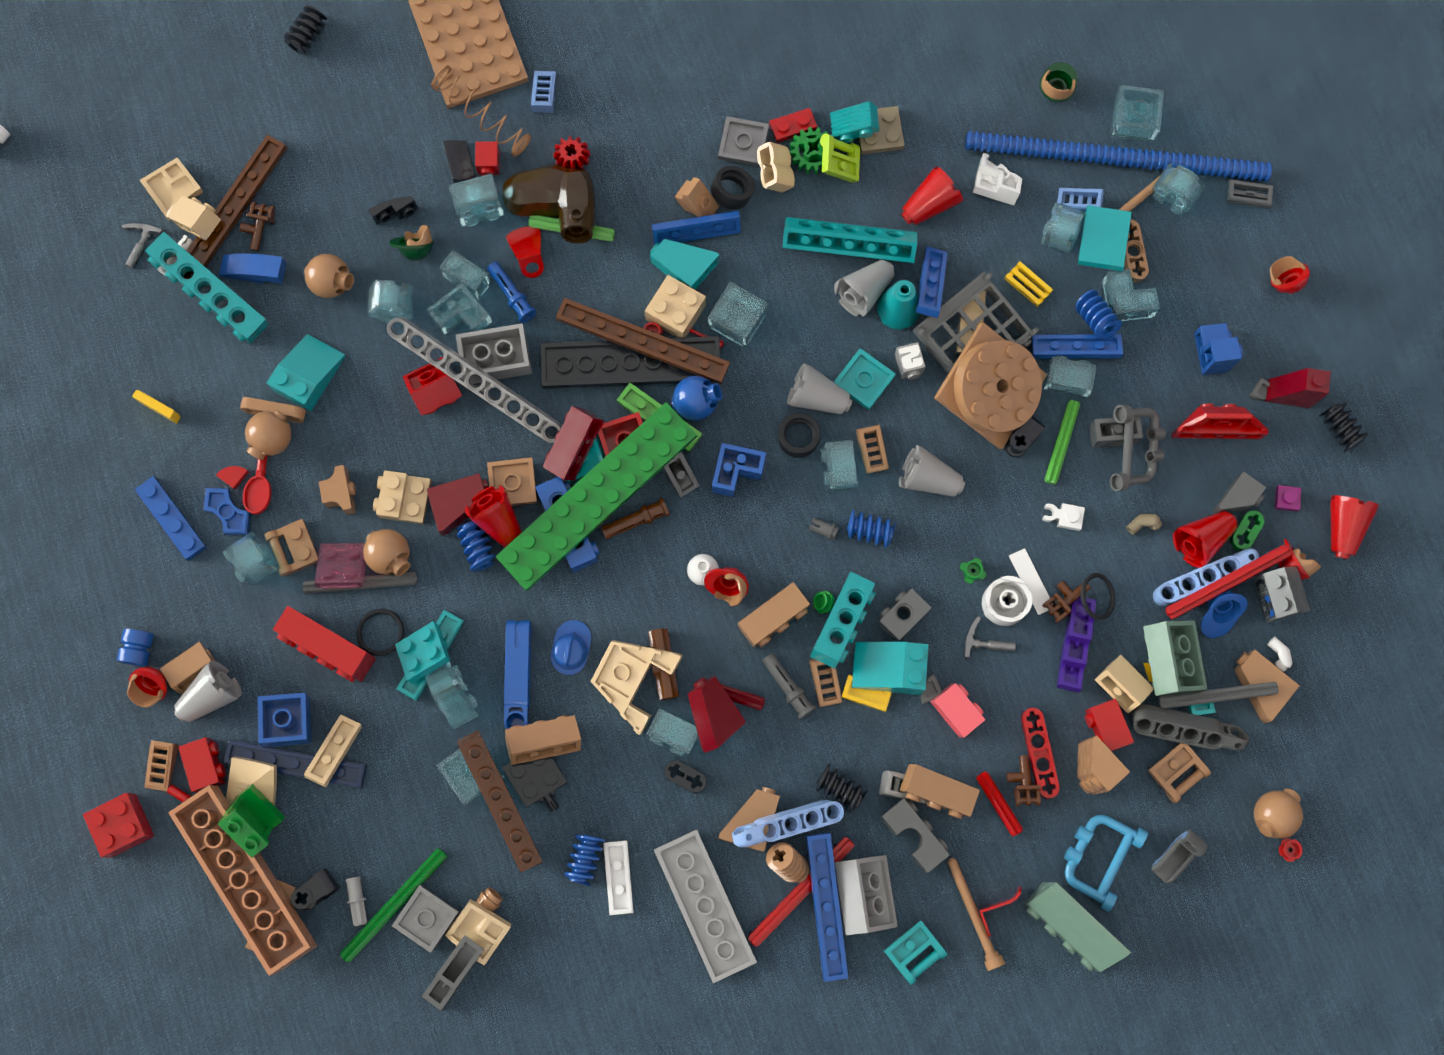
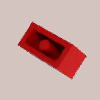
[1085,698,1134,751]
[178,737,226,793]

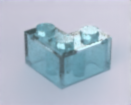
[1102,269,1160,321]
[427,283,493,335]
[425,661,478,730]

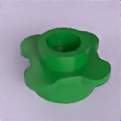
[960,558,986,584]

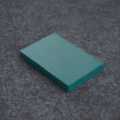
[1078,205,1132,271]

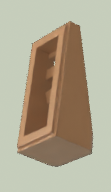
[856,425,889,474]
[809,659,843,707]
[144,740,179,791]

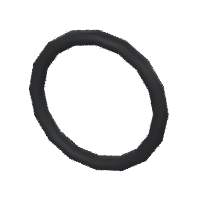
[1080,573,1116,620]
[357,609,404,656]

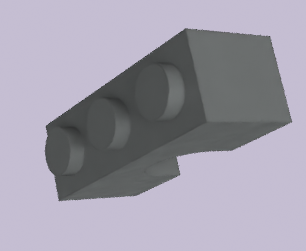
[880,799,949,873]

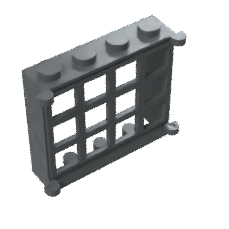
[913,272,1039,374]

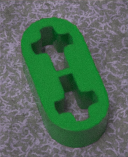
[1230,511,1264,551]

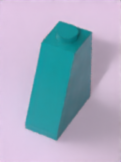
[650,239,719,290]

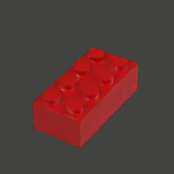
[272,606,376,683]

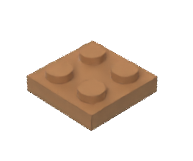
[487,457,538,506]

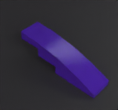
[1056,597,1096,693]

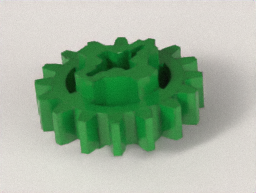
[790,127,836,175]

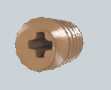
[766,843,809,883]

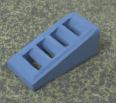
[531,71,556,113]
[1057,188,1104,214]

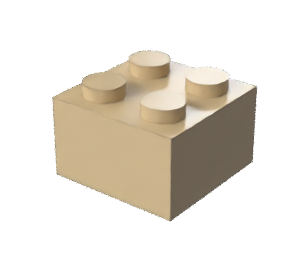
[645,275,706,338]

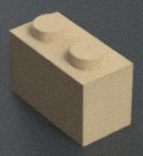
[167,195,221,240]
[1095,655,1154,713]

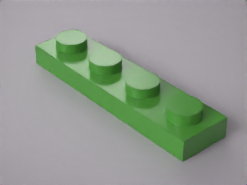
[617,383,702,453]

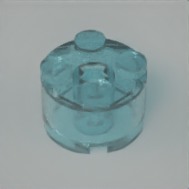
[1152,164,1205,215]
[1041,202,1086,254]
[367,280,414,324]
[223,532,278,585]

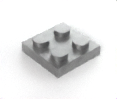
[718,116,769,167]
[392,885,459,953]

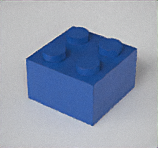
[257,693,312,747]

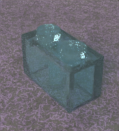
[440,250,492,300]
[1044,356,1097,397]
[821,440,858,492]
[647,708,699,757]

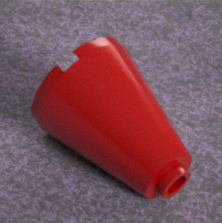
[901,166,964,225]
[465,485,522,548]
[1330,495,1379,559]
[1173,511,1237,568]

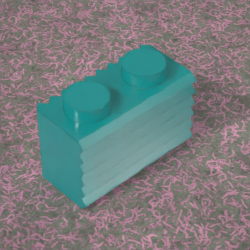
[830,101,879,143]

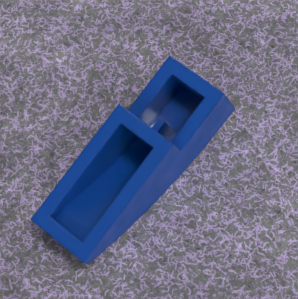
[219,254,287,284]

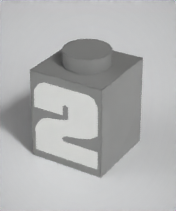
[895,342,925,380]

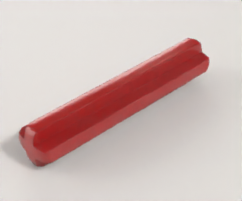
[976,771,1023,836]

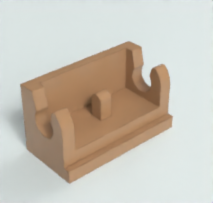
[160,642,215,695]

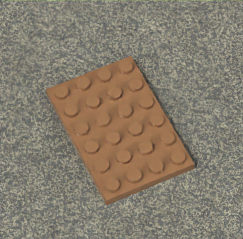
[408,0,529,109]

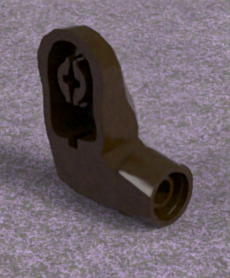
[502,165,596,244]

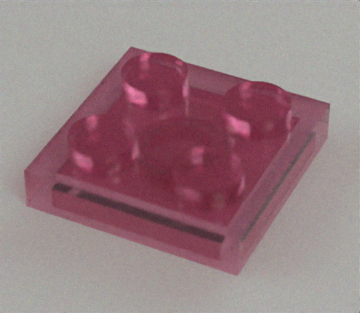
[314,543,366,588]

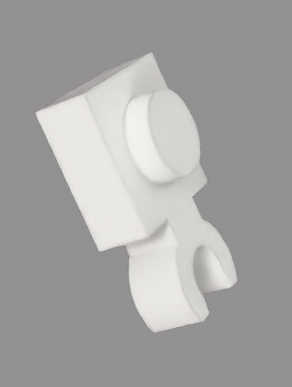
[1042,503,1085,531]

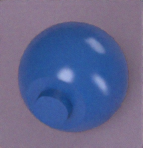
[672,376,722,421]

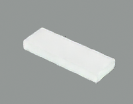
[603,841,634,915]

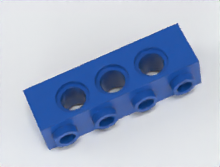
[535,477,600,573]

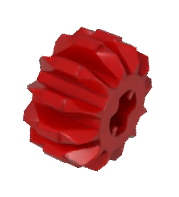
[553,135,590,170]

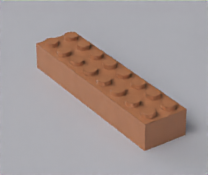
[168,785,318,976]

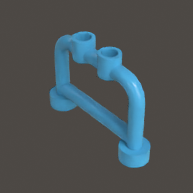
[1064,815,1148,913]

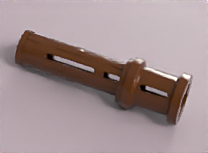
[601,497,670,540]

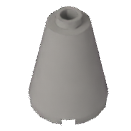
[834,260,894,317]
[787,364,852,415]
[899,445,965,497]
[174,661,242,722]

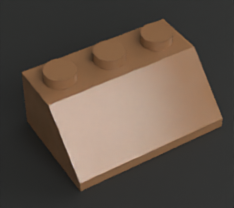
[1077,735,1130,795]

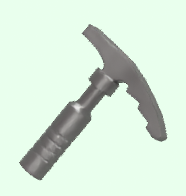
[122,223,164,269]
[964,616,1016,659]

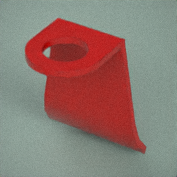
[506,226,544,278]
[979,886,1022,937]

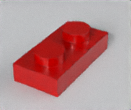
[769,108,817,143]

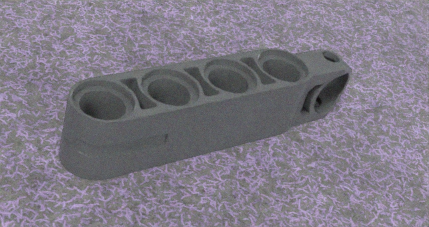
[1132,704,1249,751]

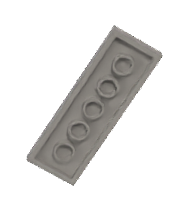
[654,830,757,983]

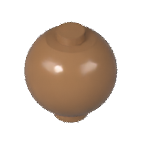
[304,254,354,298]
[245,410,292,460]
[363,529,411,576]
[1253,789,1303,839]

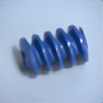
[1076,289,1122,339]
[847,510,897,548]
[456,521,496,572]
[564,834,605,887]

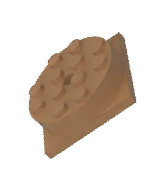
[934,323,1048,449]

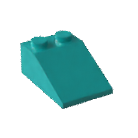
[266,334,346,412]
[852,642,928,695]

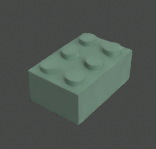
[1143,621,1208,696]

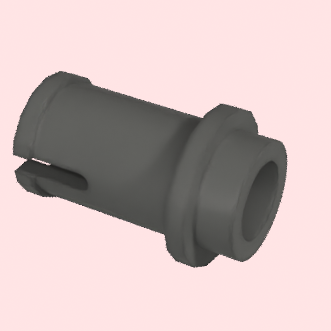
[809,517,839,540]

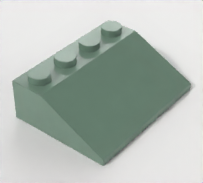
[1024,882,1131,972]

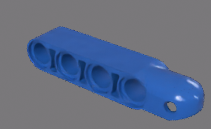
[504,620,531,729]

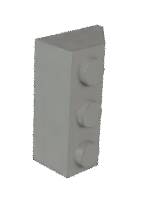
[834,855,898,935]

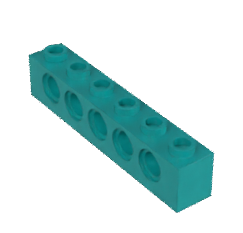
[782,217,917,263]
[145,232,269,344]

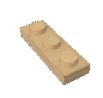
[304,715,362,788]

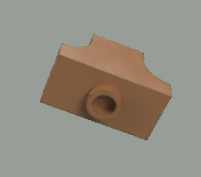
[675,177,720,217]
[319,465,356,515]

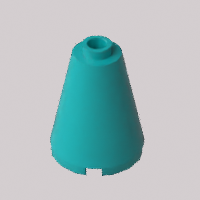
[877,280,920,330]

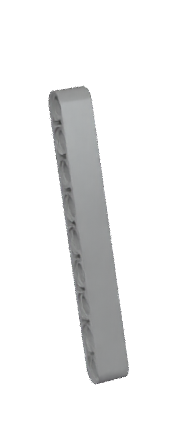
[387,317,562,443]

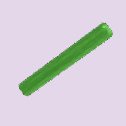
[529,215,615,242]
[1044,400,1080,485]

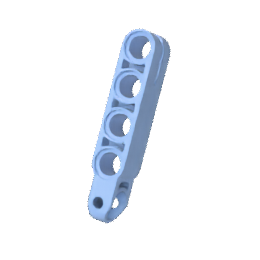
[1153,548,1260,606]
[732,800,844,848]

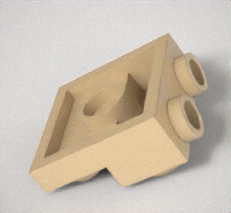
[373,470,432,524]

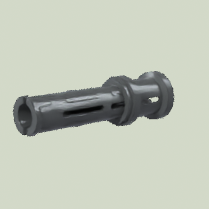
[762,653,816,720]

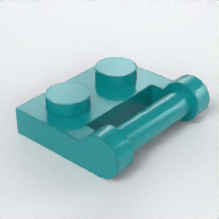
[883,920,948,985]

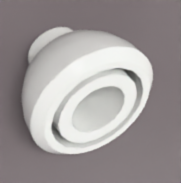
[687,554,719,586]

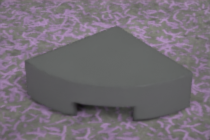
[1248,377,1270,400]
[920,674,942,705]

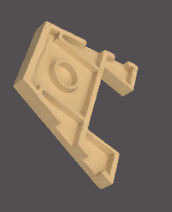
[591,640,683,735]

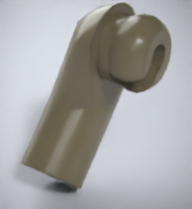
[1126,514,1162,535]

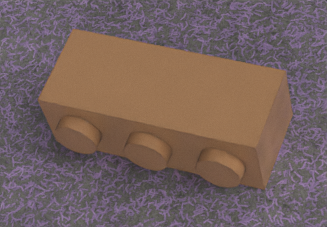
[738,582,810,648]
[505,715,581,765]
[899,764,980,819]

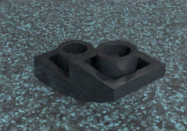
[368,196,418,225]

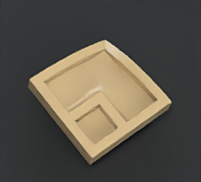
[140,158,203,221]
[226,756,277,806]
[445,899,511,966]

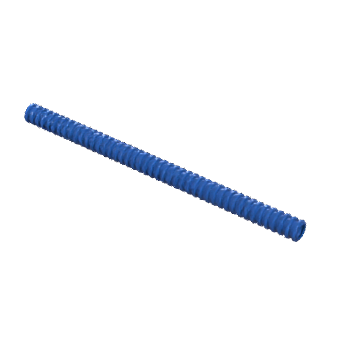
[965,131,1272,182]

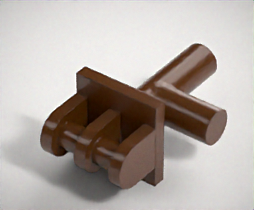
[240,202,276,251]
[1042,580,1091,623]
[1006,755,1041,806]

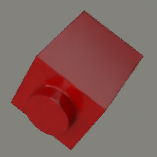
[475,141,500,177]

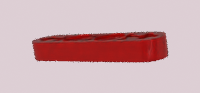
[1021,708,1060,799]

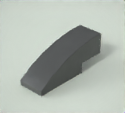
[422,935,485,1011]

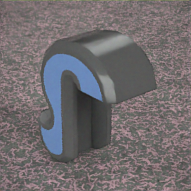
[1151,830,1208,884]

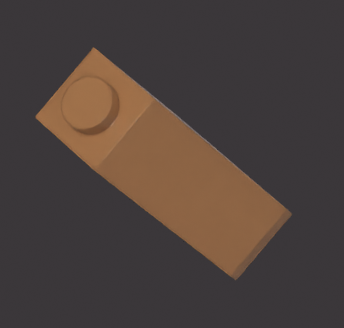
[1234,650,1300,724]
[718,787,780,852]

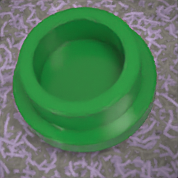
[813,591,835,614]

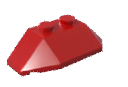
[1172,403,1268,440]

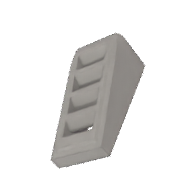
[879,770,928,804]

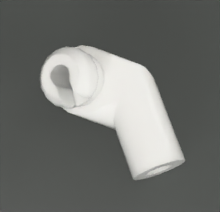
[1267,636,1292,671]

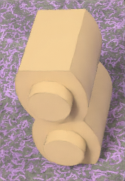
[757,142,795,193]

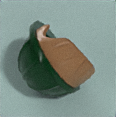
[1039,62,1078,102]
[389,225,434,261]

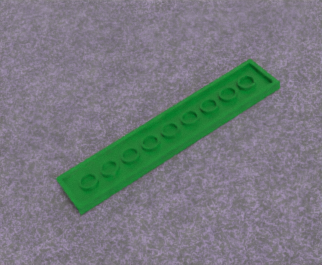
[495,402,698,591]

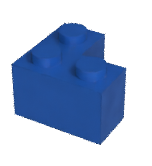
[1194,323,1243,375]
[712,443,766,497]

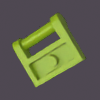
[820,133,860,183]

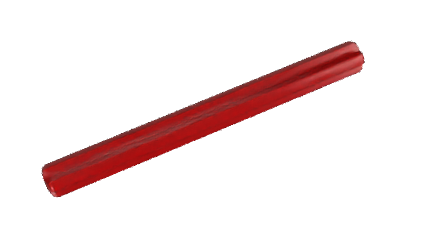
[1165,545,1291,620]
[748,837,854,947]

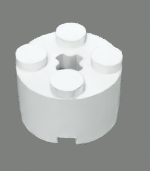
[982,576,1032,626]

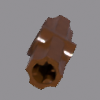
[648,628,679,700]

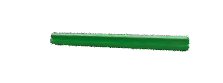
[340,848,447,962]

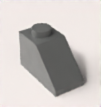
[661,452,700,498]
[1212,471,1266,514]

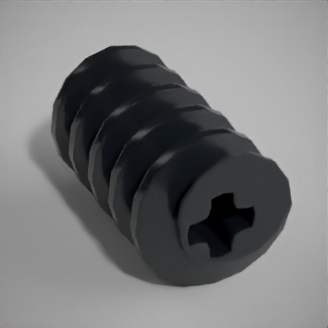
[284,5,327,55]
[1319,402,1368,453]
[816,764,868,813]

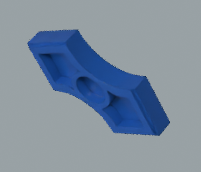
[203,488,251,536]

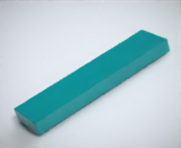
[396,610,465,701]

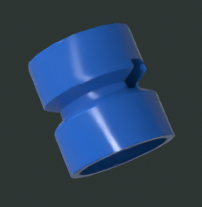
[116,629,154,666]

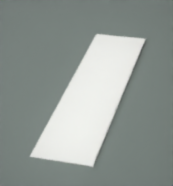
[1009,548,1053,615]

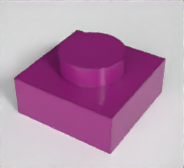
[1274,485,1301,512]

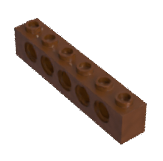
[457,730,542,873]

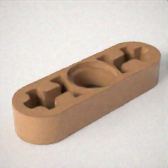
[1124,220,1149,283]
[240,397,306,423]

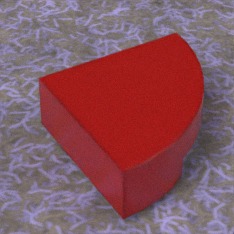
[216,466,249,489]

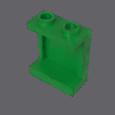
[218,784,285,858]

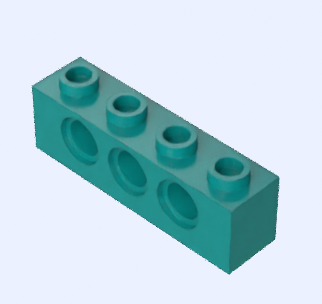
[810,571,876,669]

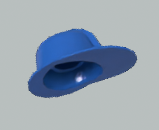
[1201,589,1248,638]
[551,620,591,675]

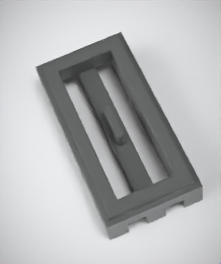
[1226,179,1273,209]

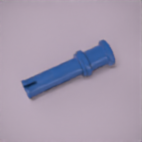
[487,262,537,323]

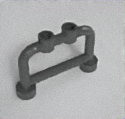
[1110,404,1166,491]

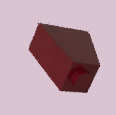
[1265,368,1331,408]
[427,474,489,536]
[688,676,746,753]

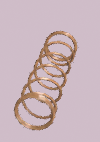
[431,65,532,157]

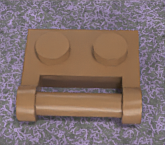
[264,519,321,577]
[1147,743,1211,804]

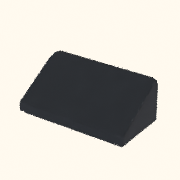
[443,140,476,186]

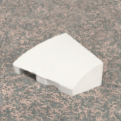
[973,153,1022,205]

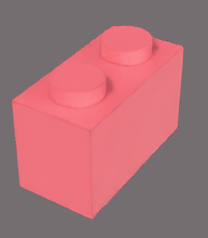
[930,683,985,738]

